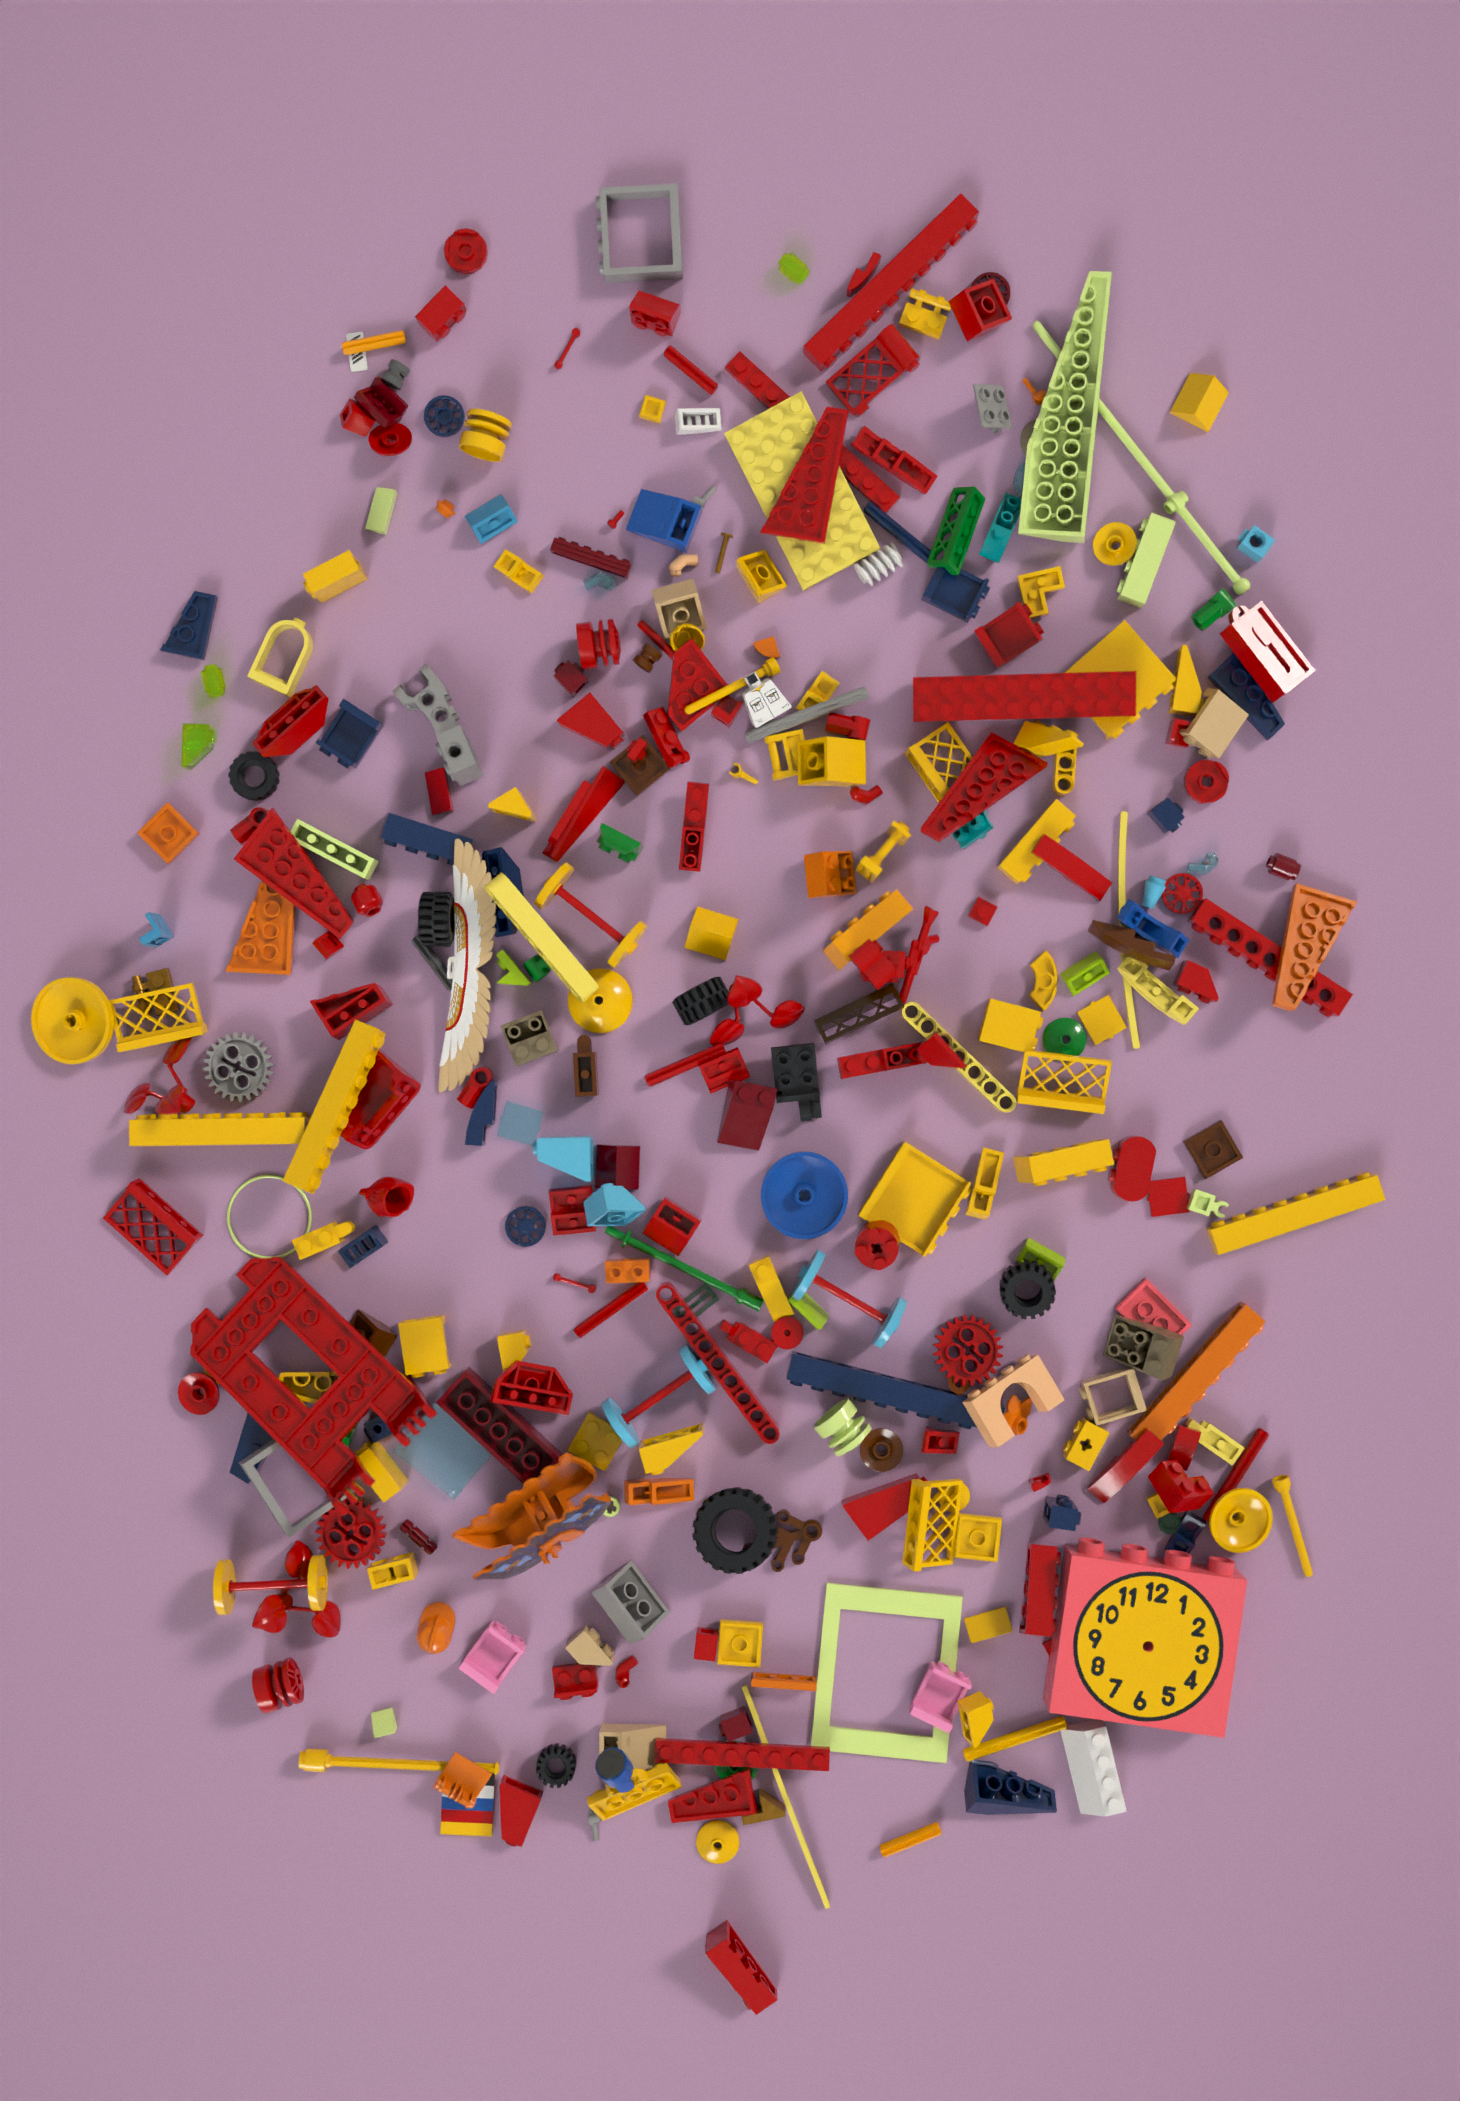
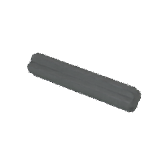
[411,935,453,991]

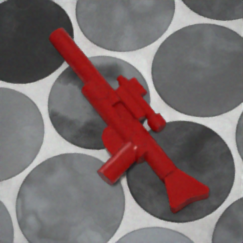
[899,906,940,1004]

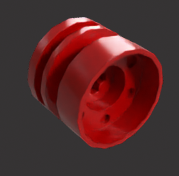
[576,618,621,670]
[252,1657,304,1714]

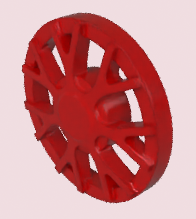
[1161,873,1203,914]

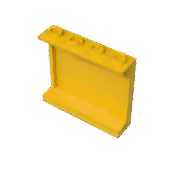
[1065,620,1176,740]
[858,1141,972,1257]

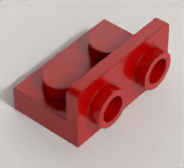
[552,1663,599,1700]

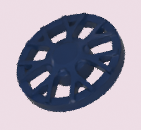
[424,395,465,437]
[505,1206,546,1247]

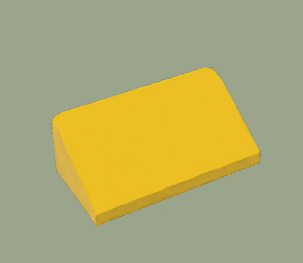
[964,1606,1013,1643]

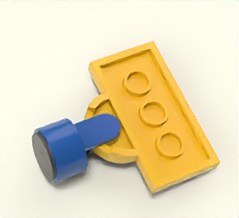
[586,1747,682,1821]

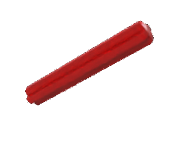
[644,1043,726,1087]
[574,1282,648,1338]

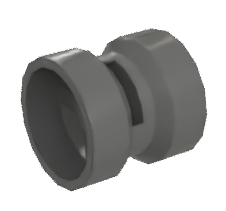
[381,359,410,390]

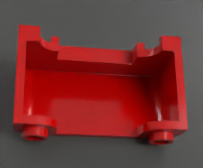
[341,1049,421,1149]

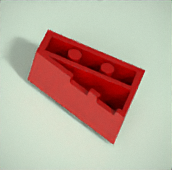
[310,983,393,1040]

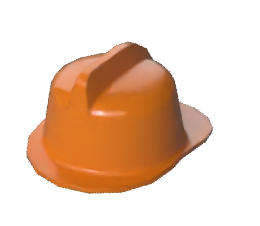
[417,1602,455,1654]

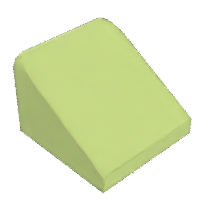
[371,1707,398,1738]

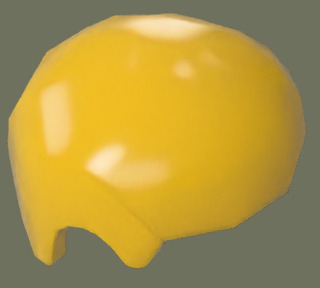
[670,623,705,651]

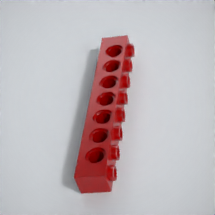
[1187,898,1353,1018]

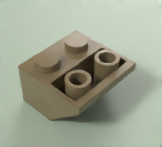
[501,1010,559,1066]

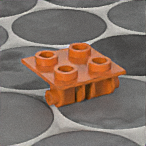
[432,1752,492,1809]

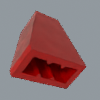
[557,692,625,749]
[499,1775,543,1847]

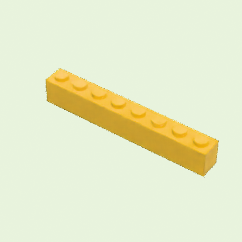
[282,1020,386,1194]
[1206,1171,1386,1255]

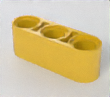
[1052,731,1077,796]

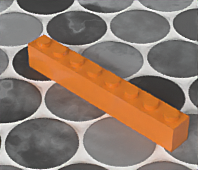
[1127,1302,1266,1441]

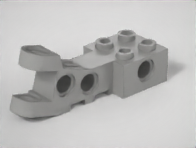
[393,664,484,786]

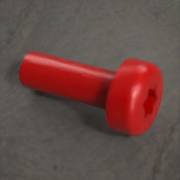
[607,510,625,529]

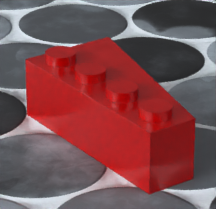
[705,1920,778,2015]

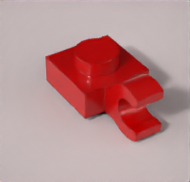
[626,738,648,763]

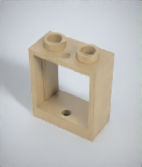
[1079,1366,1147,1426]

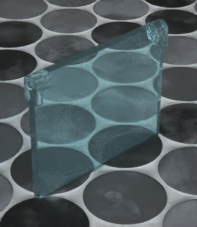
[393,1402,491,1500]

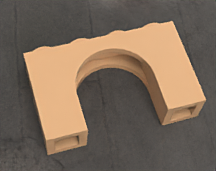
[962,1354,1065,1447]

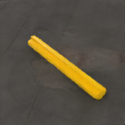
[963,1716,1067,1761]

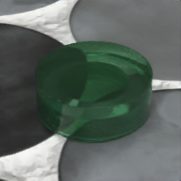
[1158,1513,1181,1534]

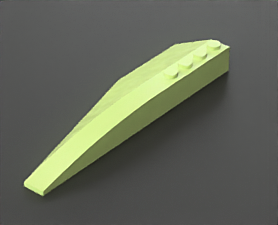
[1018,271,1112,543]

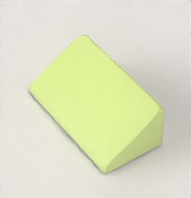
[365,487,398,535]

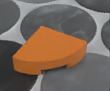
[753,636,780,659]

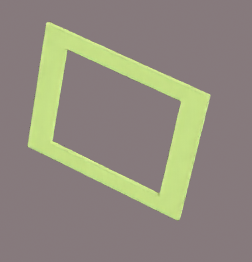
[811,1583,963,1763]

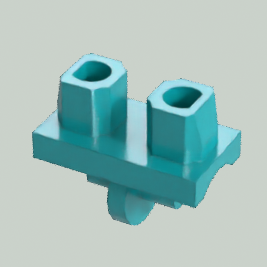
[952,810,994,849]

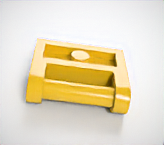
[764,729,805,781]

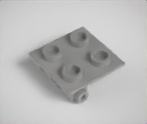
[972,384,1012,433]

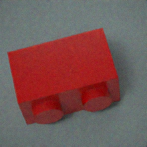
[415,285,467,342]

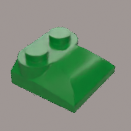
[596,823,643,863]

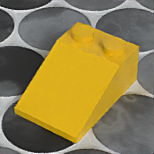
[639,1423,704,1475]

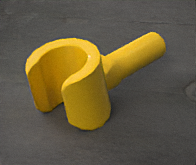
[729,763,758,785]

